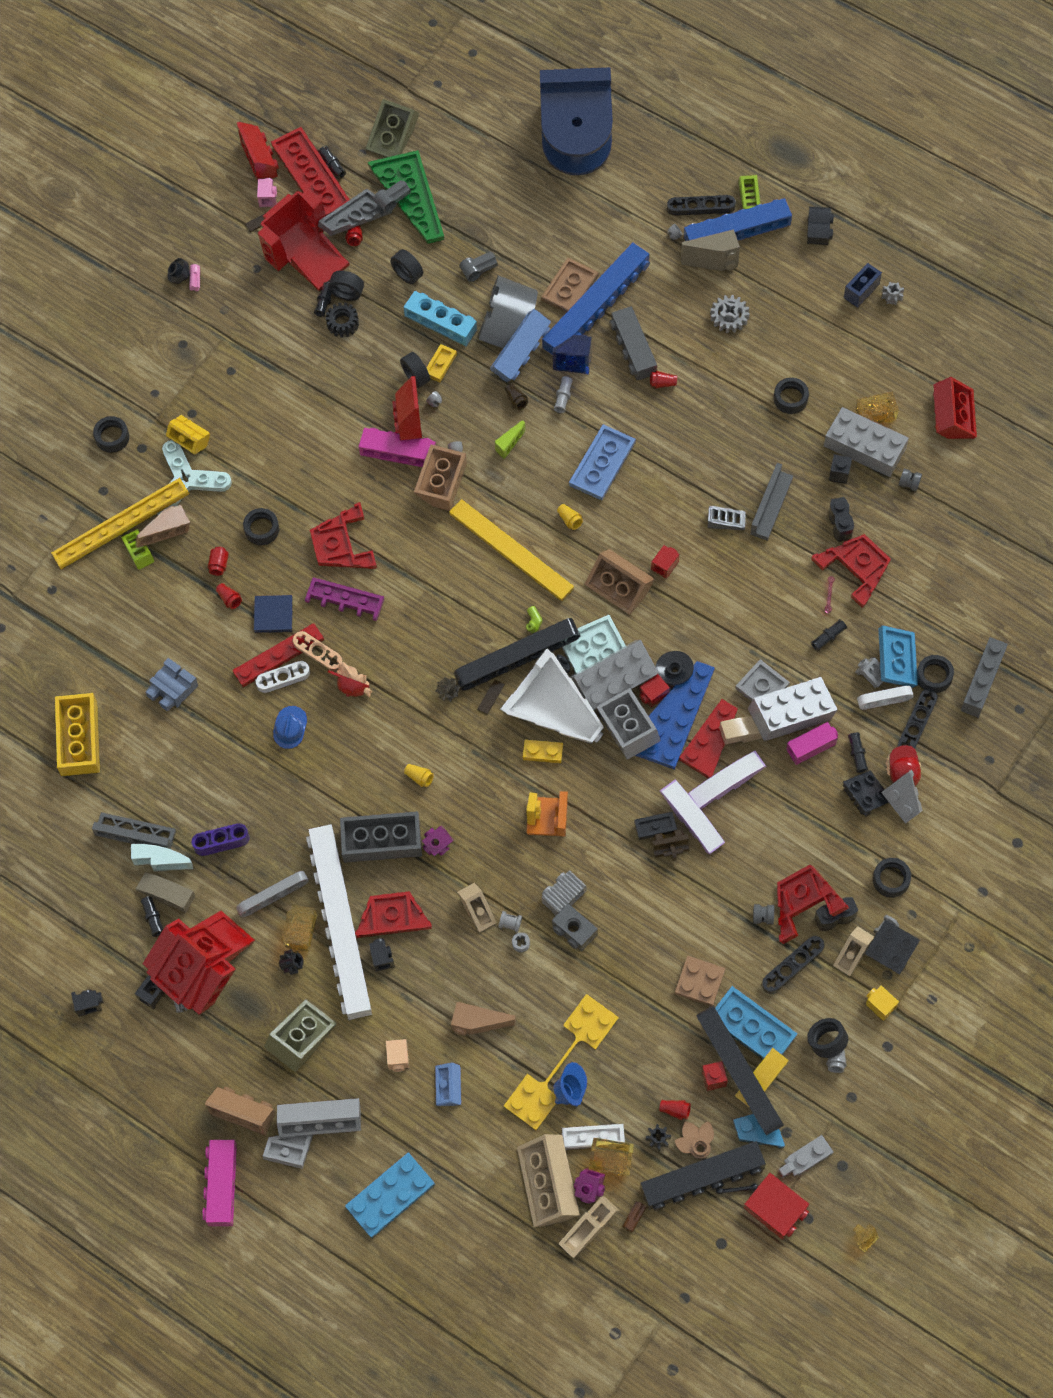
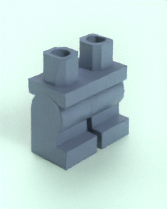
[146,658,198,711]

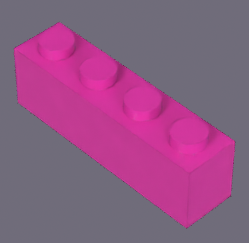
[359,428,436,467]
[203,1140,237,1226]

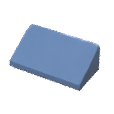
[435,1063,461,1106]

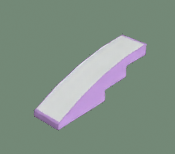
[688,751,767,809]
[660,779,725,854]

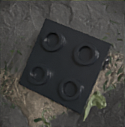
[842,770,889,817]
[865,919,920,975]

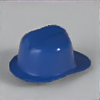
[273,706,307,749]
[553,1062,587,1106]

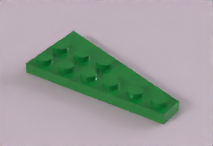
[368,150,445,244]

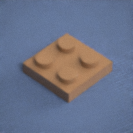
[675,956,725,1006]

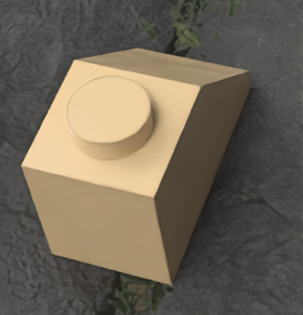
[457,883,496,932]
[833,926,874,976]

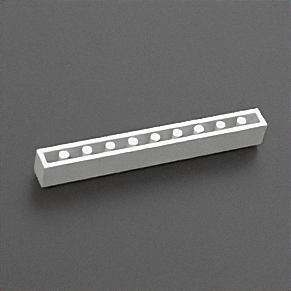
[306,824,372,1020]

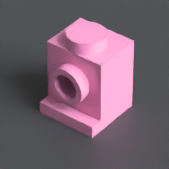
[257,178,277,207]

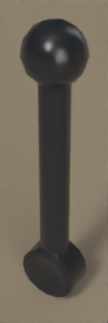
[716,1183,759,1194]

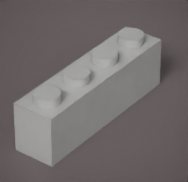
[277,1098,361,1137]

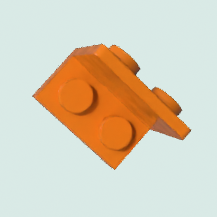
[527,791,568,837]

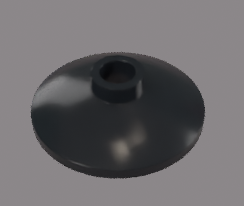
[656,651,694,685]

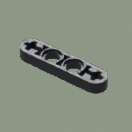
[667,195,736,216]
[897,689,937,749]
[762,936,824,994]

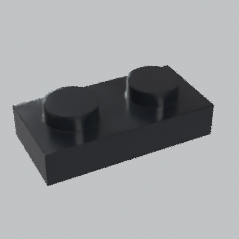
[634,812,677,840]

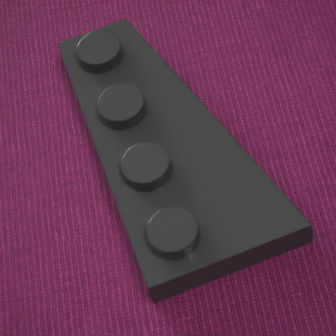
[318,189,392,236]

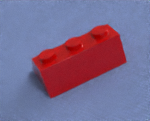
[236,122,279,182]
[392,376,422,441]
[933,376,977,439]

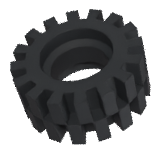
[326,302,359,338]

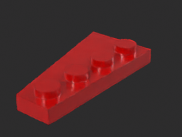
[679,699,738,779]

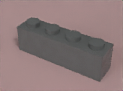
[609,306,657,381]
[961,637,1008,718]

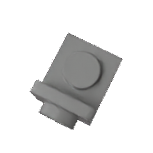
[855,657,883,688]

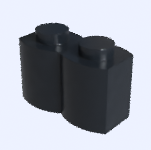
[807,206,834,245]
[828,497,854,542]
[814,897,858,931]

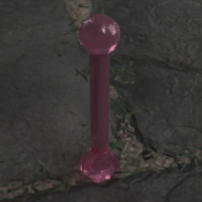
[824,576,835,613]

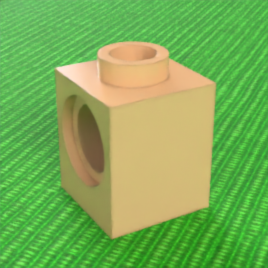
[386,1039,409,1072]

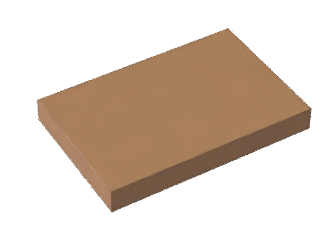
[541,258,599,313]

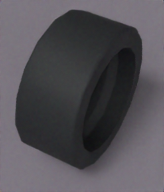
[390,249,424,284]
[328,271,364,301]
[400,352,430,388]
[773,377,809,414]
[93,416,129,453]
[243,508,279,546]
[917,655,954,693]
[873,858,911,898]
[807,1018,848,1058]

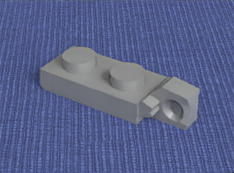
[778,1135,833,1179]

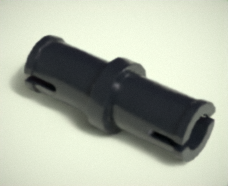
[318,145,346,179]
[314,281,332,317]
[810,619,847,652]
[848,732,868,773]
[140,896,163,937]

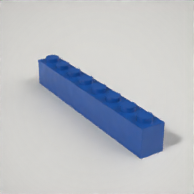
[542,242,650,359]

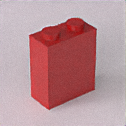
[743,1173,809,1240]

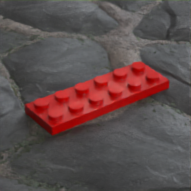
[271,127,350,216]

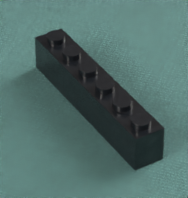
[640,1141,766,1211]

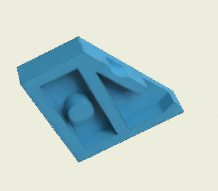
[733,1114,785,1148]

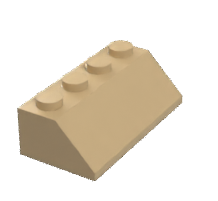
[517,1134,580,1227]

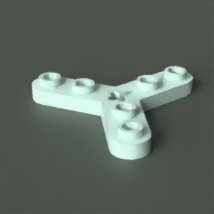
[157,440,232,515]

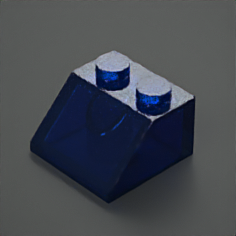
[553,335,592,374]

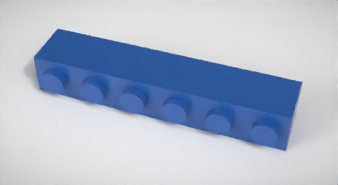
[684,198,792,241]

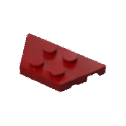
[355,891,432,938]

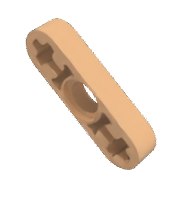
[293,631,342,671]

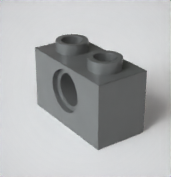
[552,904,598,952]

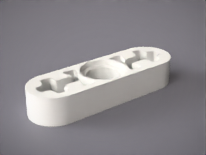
[256,661,310,693]
[857,686,914,710]

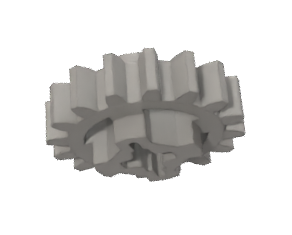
[710,295,750,333]

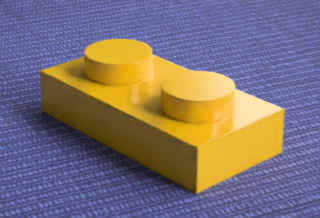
[427,344,457,383]
[523,740,563,763]
[527,792,541,825]

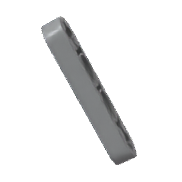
[236,871,309,917]

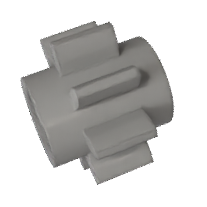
[882,282,904,305]

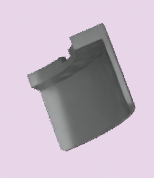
[479,275,538,348]

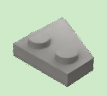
[881,770,922,823]
[263,1135,313,1169]

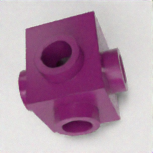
[422,825,454,856]
[574,1168,605,1203]

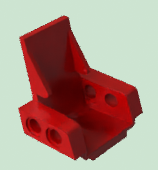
[258,188,350,292]
[142,911,255,1015]

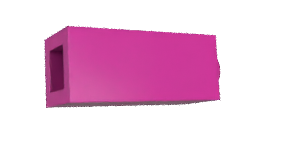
[786,722,838,765]

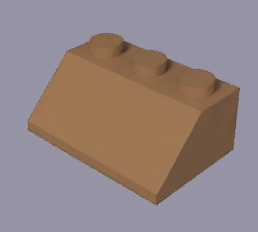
[414,445,467,511]
[584,549,655,615]
[205,1087,276,1136]

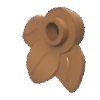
[675,1121,714,1159]

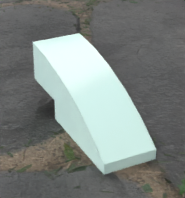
[131,844,193,871]

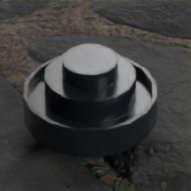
[167,258,189,285]

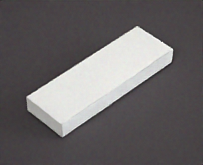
[562,1124,625,1150]

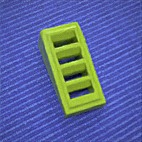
[738,175,760,209]
[495,420,525,459]
[121,529,154,570]

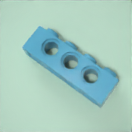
[404,291,477,346]

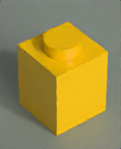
[866,986,899,1021]

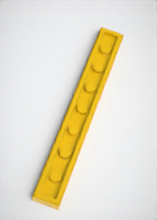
[51,477,190,569]
[449,499,574,602]

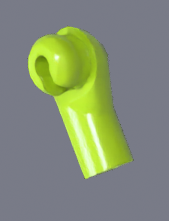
[526,606,542,633]

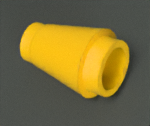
[557,504,583,530]
[404,764,434,787]

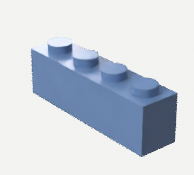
[490,309,551,382]

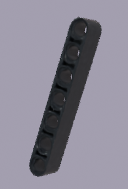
[453,618,581,691]
[696,1005,784,1136]

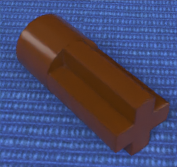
[622,1201,647,1233]

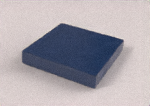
[254,595,293,633]

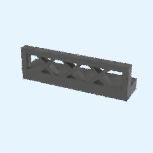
[750,463,793,541]
[92,812,176,849]

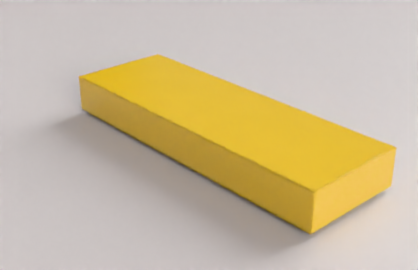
[735,1048,789,1108]

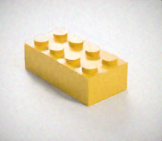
[55,693,100,776]

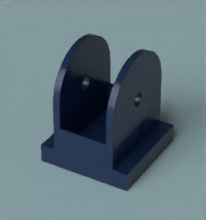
[540,67,613,175]

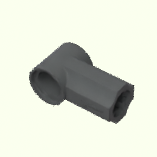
[373,180,411,213]
[459,251,498,282]

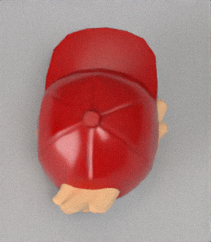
[328,661,372,698]
[885,745,921,786]

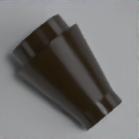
[505,384,528,410]

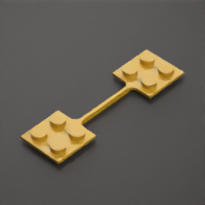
[503,994,619,1130]

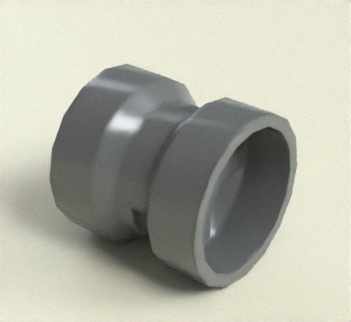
[899,468,922,491]
[753,904,774,925]

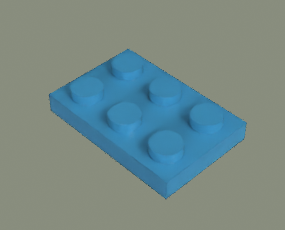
[878,625,918,688]

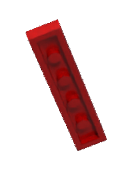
[232,623,324,687]

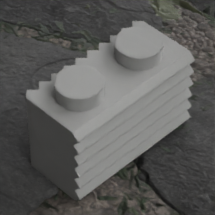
[542,870,587,915]

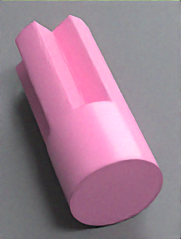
[189,264,200,291]

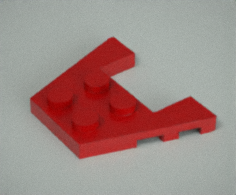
[310,502,377,569]
[811,534,891,608]
[777,864,849,944]

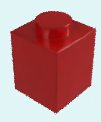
[651,545,680,579]
[639,674,670,708]
[702,1061,728,1091]

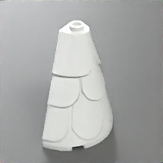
[500,649,603,744]

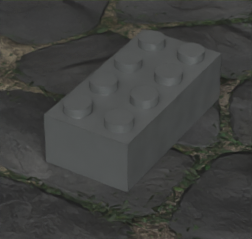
[340,812,422,863]

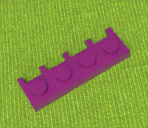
[305,577,385,621]

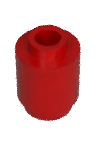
[208,547,229,576]

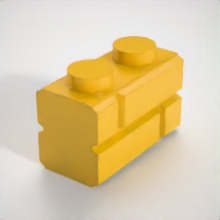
[166,415,210,454]

